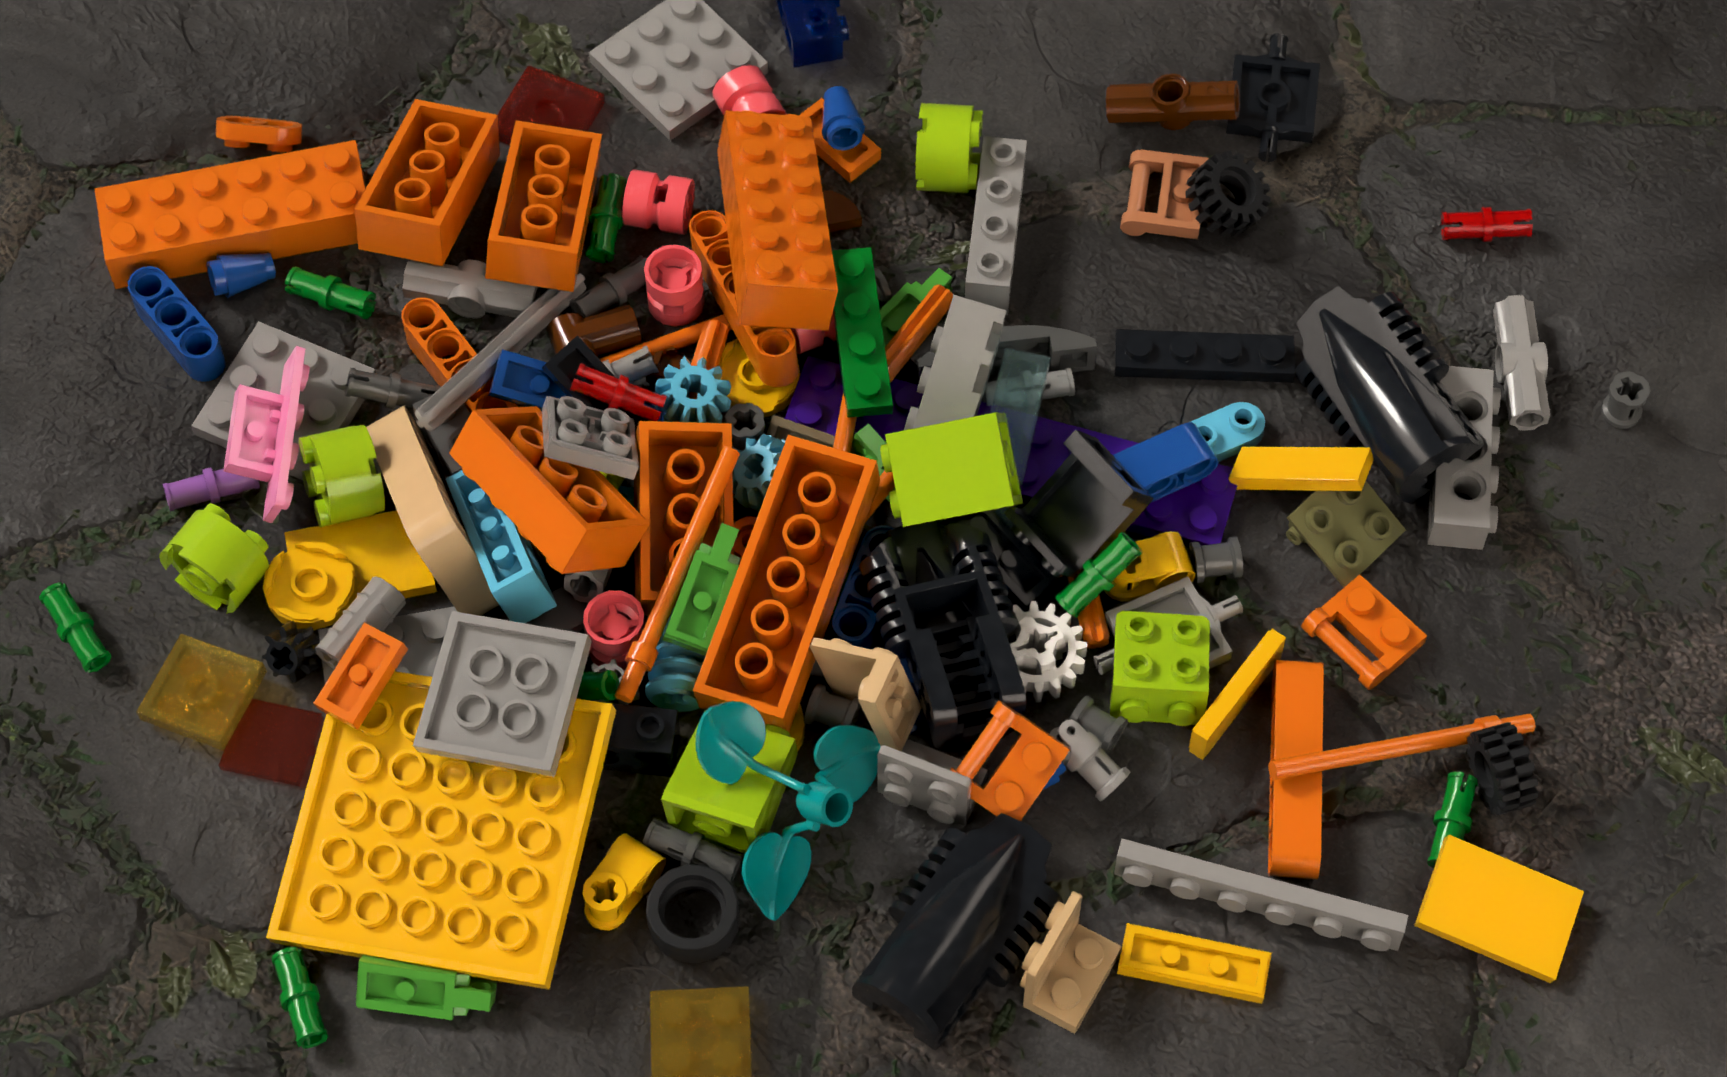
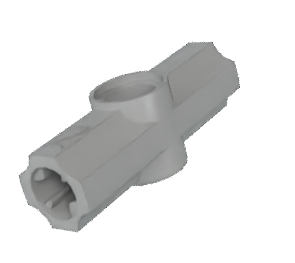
[402,260,542,319]
[1493,295,1550,430]

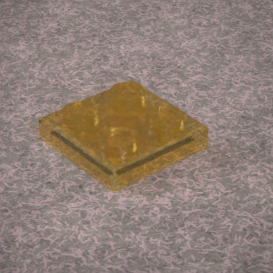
[136,634,267,750]
[650,986,752,1077]

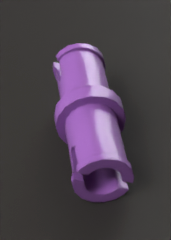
[163,467,260,512]

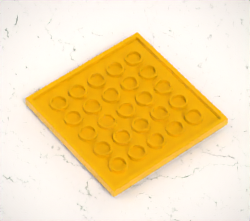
[266,671,616,990]

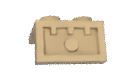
[809,638,922,751]
[1020,891,1122,1034]

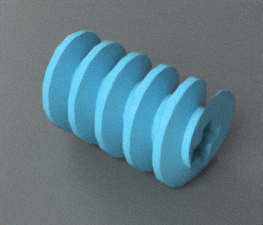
[645,608,705,712]

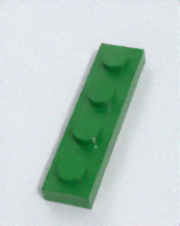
[832,247,893,417]

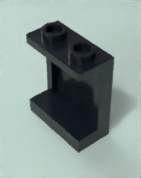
[1004,429,1154,579]

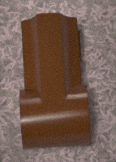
[546,305,642,356]

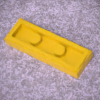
[1229,447,1374,491]
[1189,629,1286,760]
[1117,923,1272,1004]

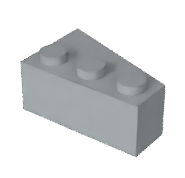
[904,295,1007,430]

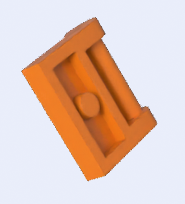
[1301,574,1427,690]
[950,700,1070,821]

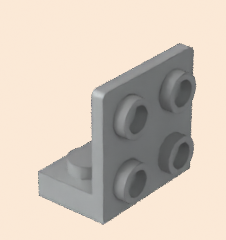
[878,739,988,826]

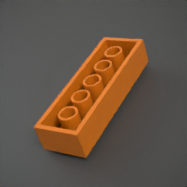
[717,110,838,331]
[95,140,366,289]
[693,435,880,732]

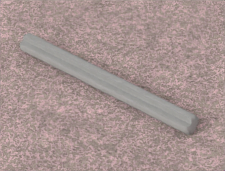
[415,273,586,431]

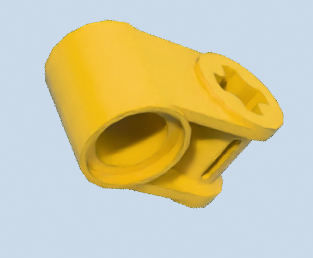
[1104,531,1196,602]
[583,833,666,931]

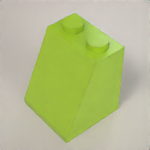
[880,412,1023,527]
[661,711,798,853]

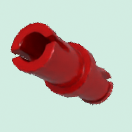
[1441,207,1533,242]
[570,363,667,421]

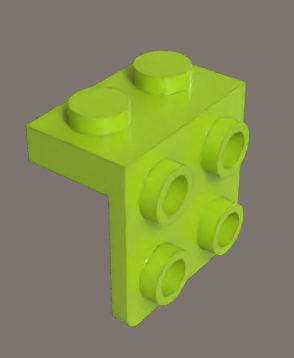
[1110,611,1210,726]

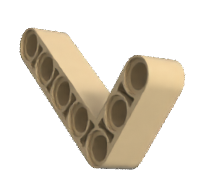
[366,405,499,616]

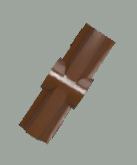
[1106,73,1240,130]

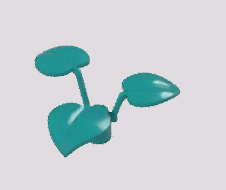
[696,701,881,921]

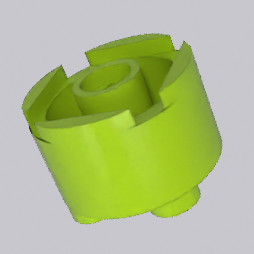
[915,103,983,193]
[298,425,385,527]
[159,503,269,613]

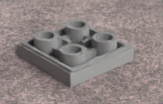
[542,396,639,480]

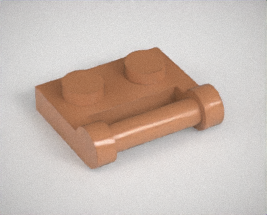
[1120,150,1209,239]

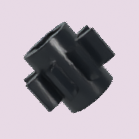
[262,621,321,683]

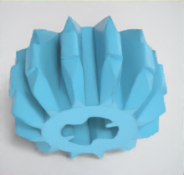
[655,356,731,423]
[733,434,785,513]

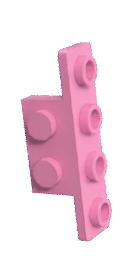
[223,346,310,523]

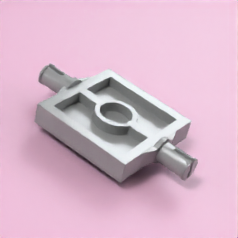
[1093,576,1243,675]

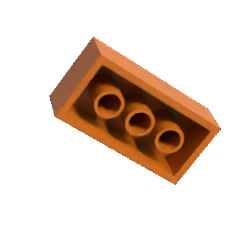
[354,99,500,266]
[485,120,602,292]
[449,406,650,574]
[634,421,734,616]

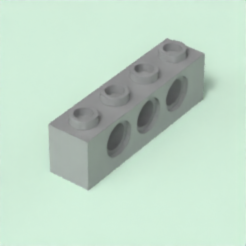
[965,136,1027,315]
[1427,366,1501,550]

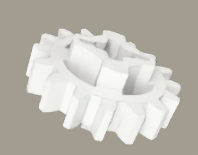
[1006,601,1087,702]

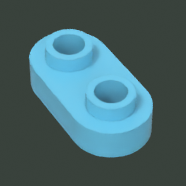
[1191,402,1265,462]

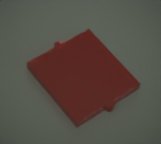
[219,697,323,786]

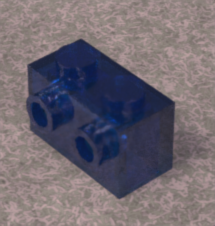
[776,0,849,68]

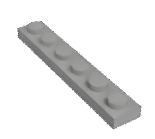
[1114,839,1409,951]

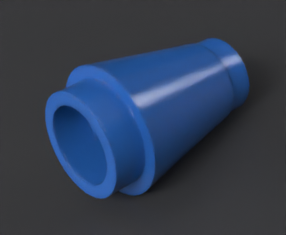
[822,86,865,150]
[207,253,276,298]

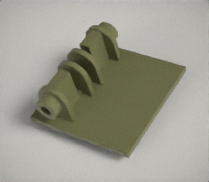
[1286,481,1406,588]

